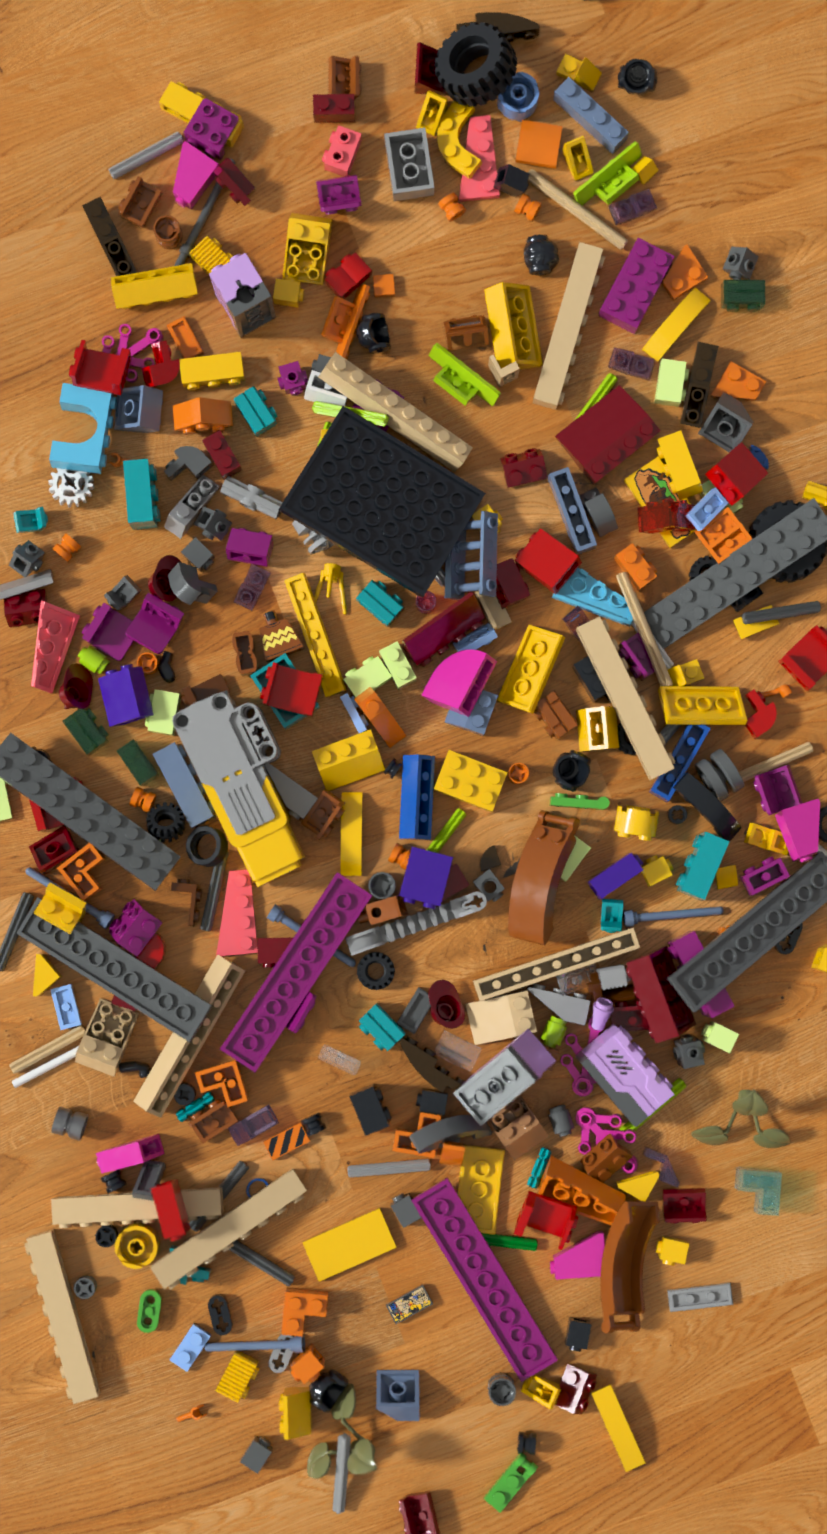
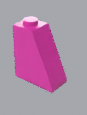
[173,141,219,210]
[775,798,820,863]
[96,1133,165,1173]
[550,1230,605,1280]

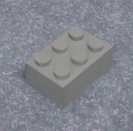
[384,128,434,201]

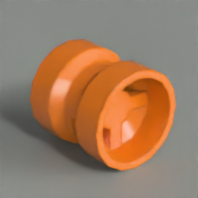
[438,192,466,222]
[514,193,542,221]
[52,533,81,562]
[137,652,159,675]
[508,763,529,785]
[129,786,157,813]
[388,843,411,870]

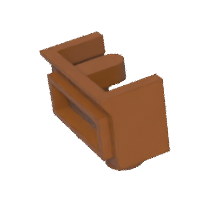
[444,315,489,351]

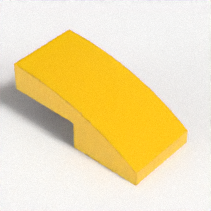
[733,605,779,640]
[744,823,788,856]

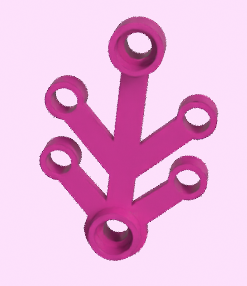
[102,324,163,383]
[560,1016,605,1096]
[575,1107,638,1173]

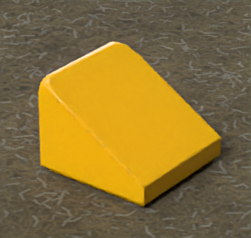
[715,865,738,889]

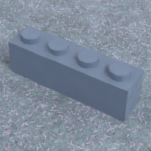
[553,77,629,155]
[548,467,597,555]
[153,742,215,829]

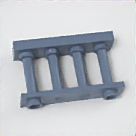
[444,511,498,600]

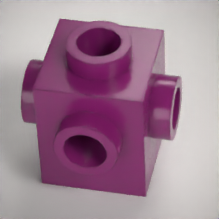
[277,361,308,396]

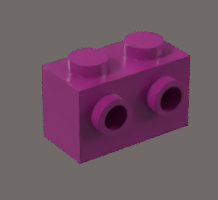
[226,528,273,567]
[740,856,790,896]

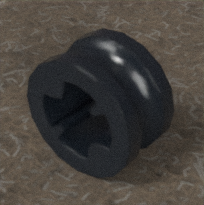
[384,758,402,779]
[667,805,687,824]

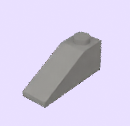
[265,762,318,820]

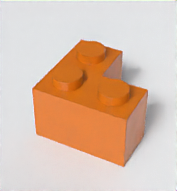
[173,397,233,435]
[57,843,106,901]
[195,1059,249,1107]
[393,1112,441,1158]
[281,1288,329,1337]

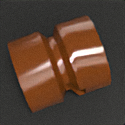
[153,215,183,249]

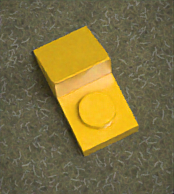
[556,54,602,92]
[668,659,705,686]

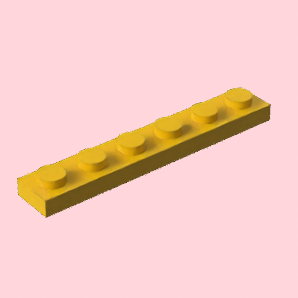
[284,573,347,697]

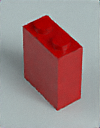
[705,442,768,506]
[515,528,582,595]
[151,1179,191,1241]

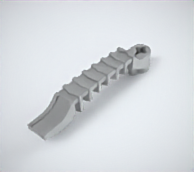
[345,892,487,956]

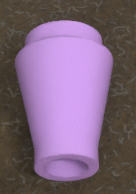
[591,997,614,1031]

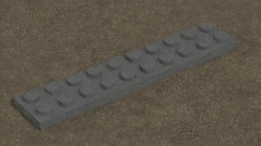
[644,498,827,649]
[0,732,181,891]
[667,852,827,1012]
[16,897,213,1042]

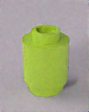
[78,645,110,675]
[541,1015,567,1048]

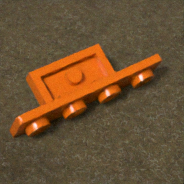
[321,284,370,359]

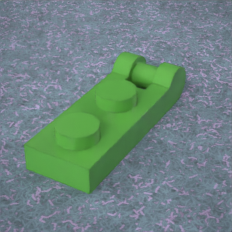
[549,793,610,810]
[484,1453,538,1513]

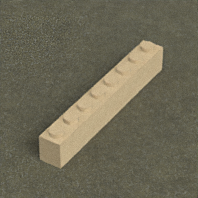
[532,242,605,410]
[318,352,473,472]
[576,617,675,781]
[473,928,640,1001]
[133,955,245,1118]
[150,1169,307,1290]
[51,1187,224,1228]
[25,1229,101,1404]

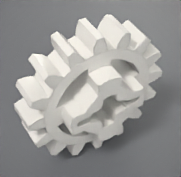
[48,468,94,508]

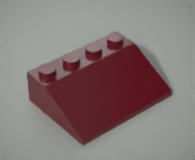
[555,385,661,485]
[402,591,485,667]
[626,946,696,1043]

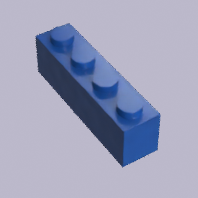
[649,725,711,802]
[399,754,435,840]

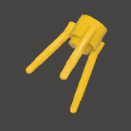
[314,563,347,615]

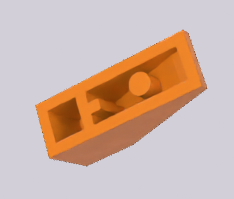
[354,687,406,748]

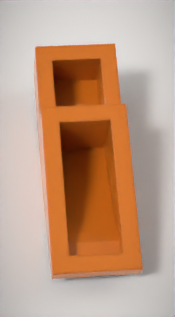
[439,1141,465,1167]

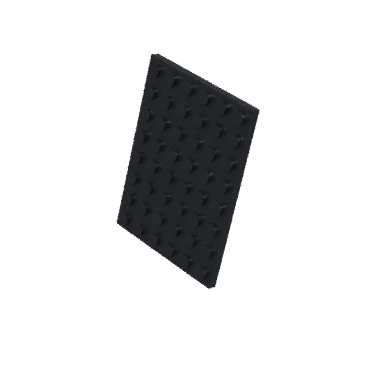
[279,406,486,598]

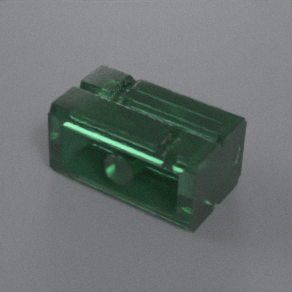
[721,280,765,312]
[62,708,109,756]
[117,739,159,787]

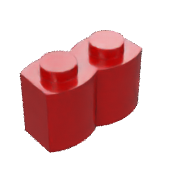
[325,252,372,299]

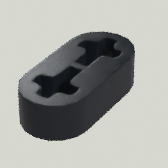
[775,923,803,954]
[208,1294,233,1335]

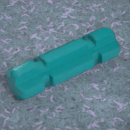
[176,1092,215,1122]
[527,1147,551,1189]

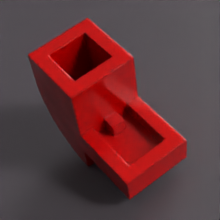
[141,340,180,387]
[744,689,777,739]
[136,933,166,969]

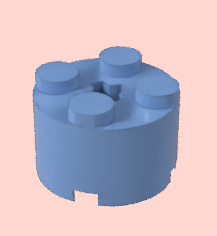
[497,72,539,121]

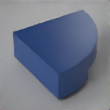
[750,445,769,470]

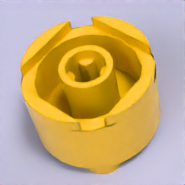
[614,805,659,841]
[115,1223,160,1269]

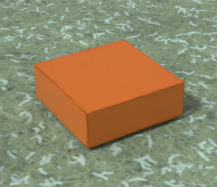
[373,274,395,298]

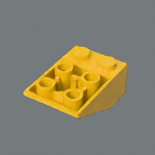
[282,213,333,285]

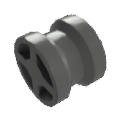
[74,1275,97,1299]

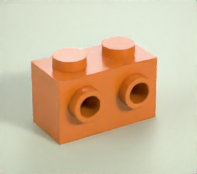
[614,543,657,592]
[290,1344,326,1384]

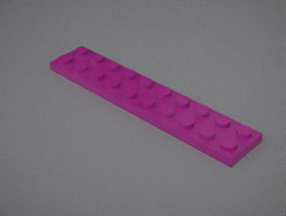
[220,872,372,1072]
[411,1177,558,1382]

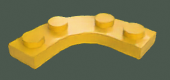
[437,101,482,179]

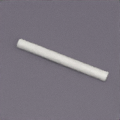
[12,1046,79,1088]

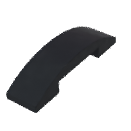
[673,772,741,842]

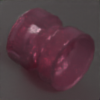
[416,591,436,614]

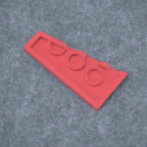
[459,115,500,202]
[31,601,80,694]
[216,870,258,956]

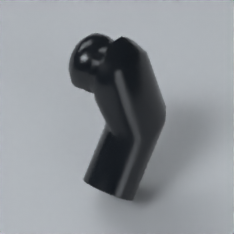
[158,651,176,683]
[119,1061,151,1078]

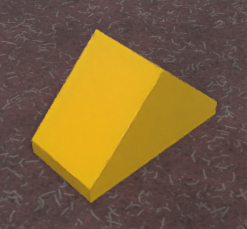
[416,90,448,136]
[562,136,594,181]
[33,954,63,997]
[616,1170,659,1202]
[521,1374,561,1410]

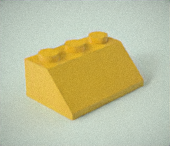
[312,729,385,791]

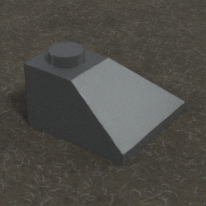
[698,392,754,452]

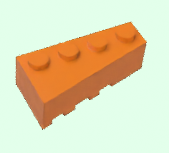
[537,1156,626,1225]

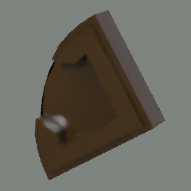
[480,845,501,872]

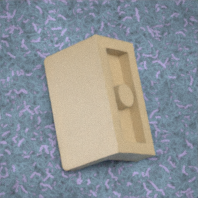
[488,355,520,387]
[475,591,512,631]

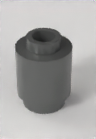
[548,1104,575,1137]

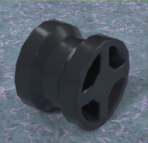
[174,1083,196,1105]
[301,1112,326,1136]
[100,1169,127,1193]
[95,1225,118,1247]
[517,1432,536,1455]

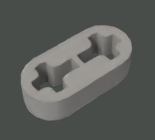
[269,1334,294,1373]

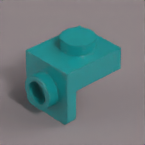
[13,507,48,533]
[600,899,624,933]

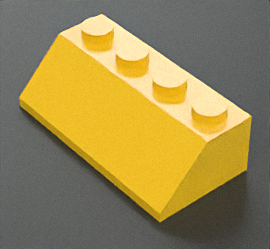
[484,282,543,370]

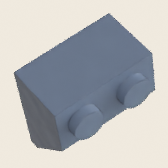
[114,385,163,433]
[444,690,498,736]

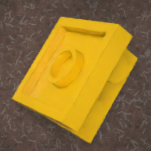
[34,882,87,935]

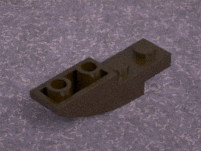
[456,12,540,43]
[82,197,137,276]
[680,342,719,428]
[400,1036,465,1093]

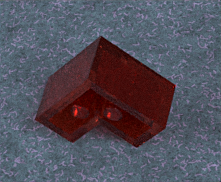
[637,498,697,534]

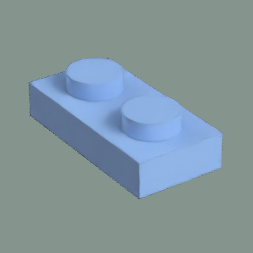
[685,487,728,531]
[453,623,498,652]
[340,693,369,734]
[50,984,82,1030]
[170,1323,211,1372]

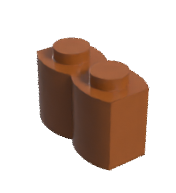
[232,631,259,677]

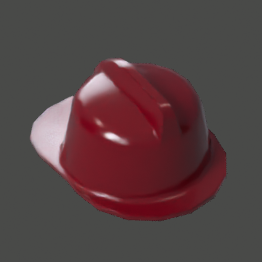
[148,555,182,602]
[59,663,93,710]
[428,980,465,1029]

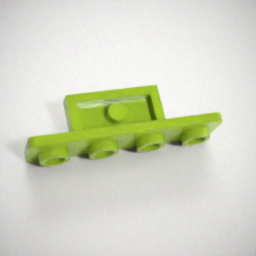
[573,141,642,205]
[429,343,501,406]

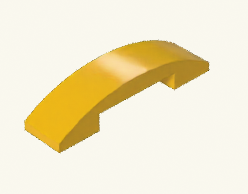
[642,287,711,363]
[341,792,363,876]

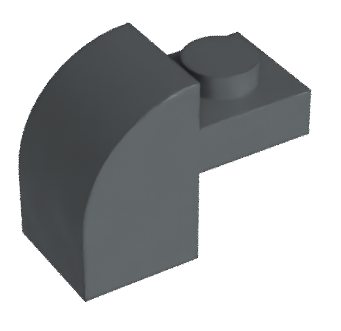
[164,446,213,481]
[579,487,618,537]
[168,562,218,605]

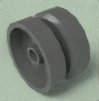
[694,749,745,802]

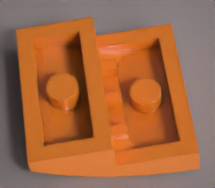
[515,120,562,169]
[694,507,753,564]

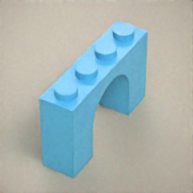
[49,383,117,474]

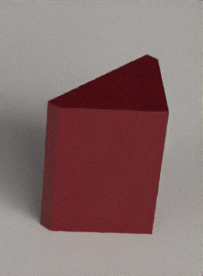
[415,42,447,95]
[29,825,80,874]

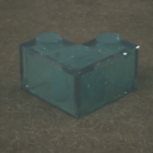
[734,1167,782,1216]

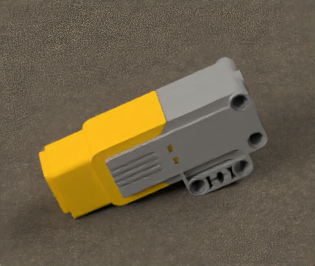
[172,690,305,887]

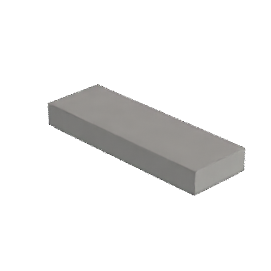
[0,569,53,600]
[667,1282,733,1312]

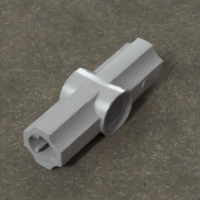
[220,476,283,519]

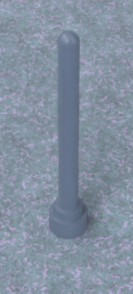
[25,867,115,929]
[266,904,356,967]
[623,906,724,927]
[204,1335,305,1353]

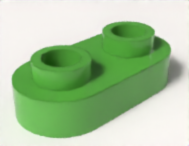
[137,1289,162,1333]

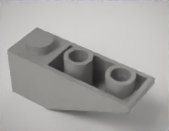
[164,475,220,539]
[527,983,590,1025]

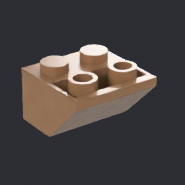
[488,1096,549,1160]

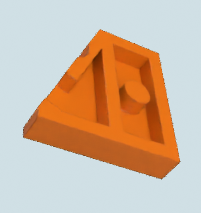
[662,244,708,300]
[710,361,767,401]

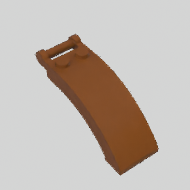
[508,810,580,946]
[600,1202,660,1333]

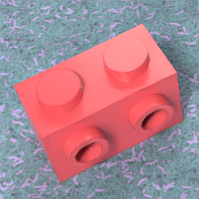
[322,125,362,176]

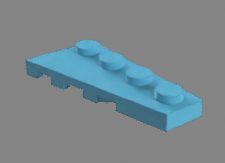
[552,567,633,627]

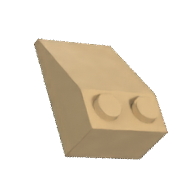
[465,990,537,1045]

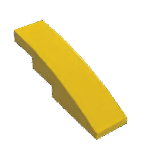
[591,1384,645,1472]

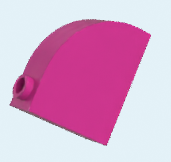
[422,649,497,717]

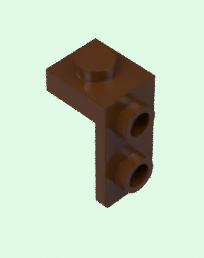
[181,674,230,707]
[171,879,202,926]
[587,972,636,1003]

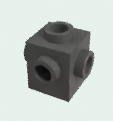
[723,246,758,281]
[194,507,232,541]
[9,540,45,577]
[673,1034,705,1069]

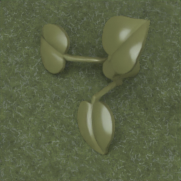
[691,1089,791,1148]
[307,1384,377,1479]

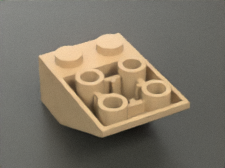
[75,998,139,1077]

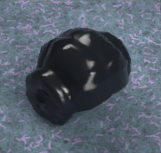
[618,59,658,95]
[524,235,559,276]
[357,313,391,354]
[552,750,591,792]
[309,1369,349,1413]

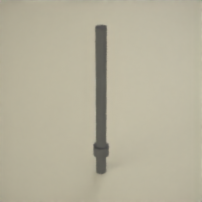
[174,158,236,266]

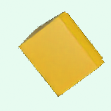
[631,156,658,185]

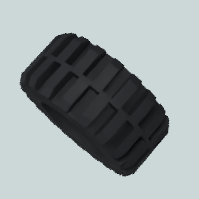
[435,22,517,106]
[749,500,827,583]

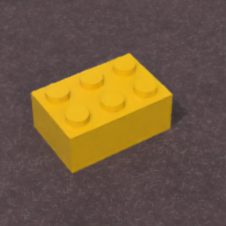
[434,750,508,813]

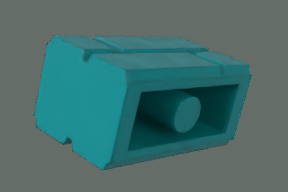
[233,386,278,437]
[356,580,404,628]
[358,1003,406,1051]

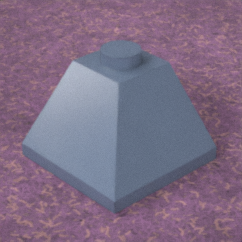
[376,1370,419,1421]

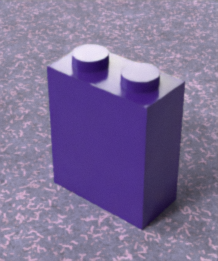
[98,664,154,727]
[399,847,453,910]
[587,853,643,899]

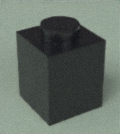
[494,164,529,197]
[416,1089,448,1116]
[565,1317,591,1352]

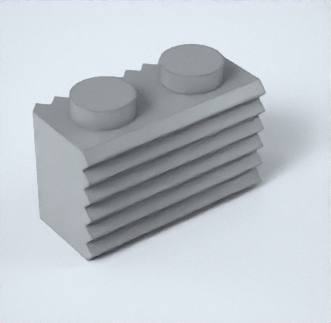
[596,965,630,990]

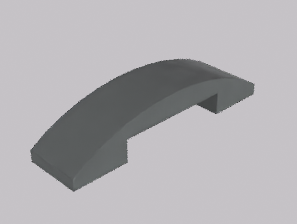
[409,1114,493,1154]

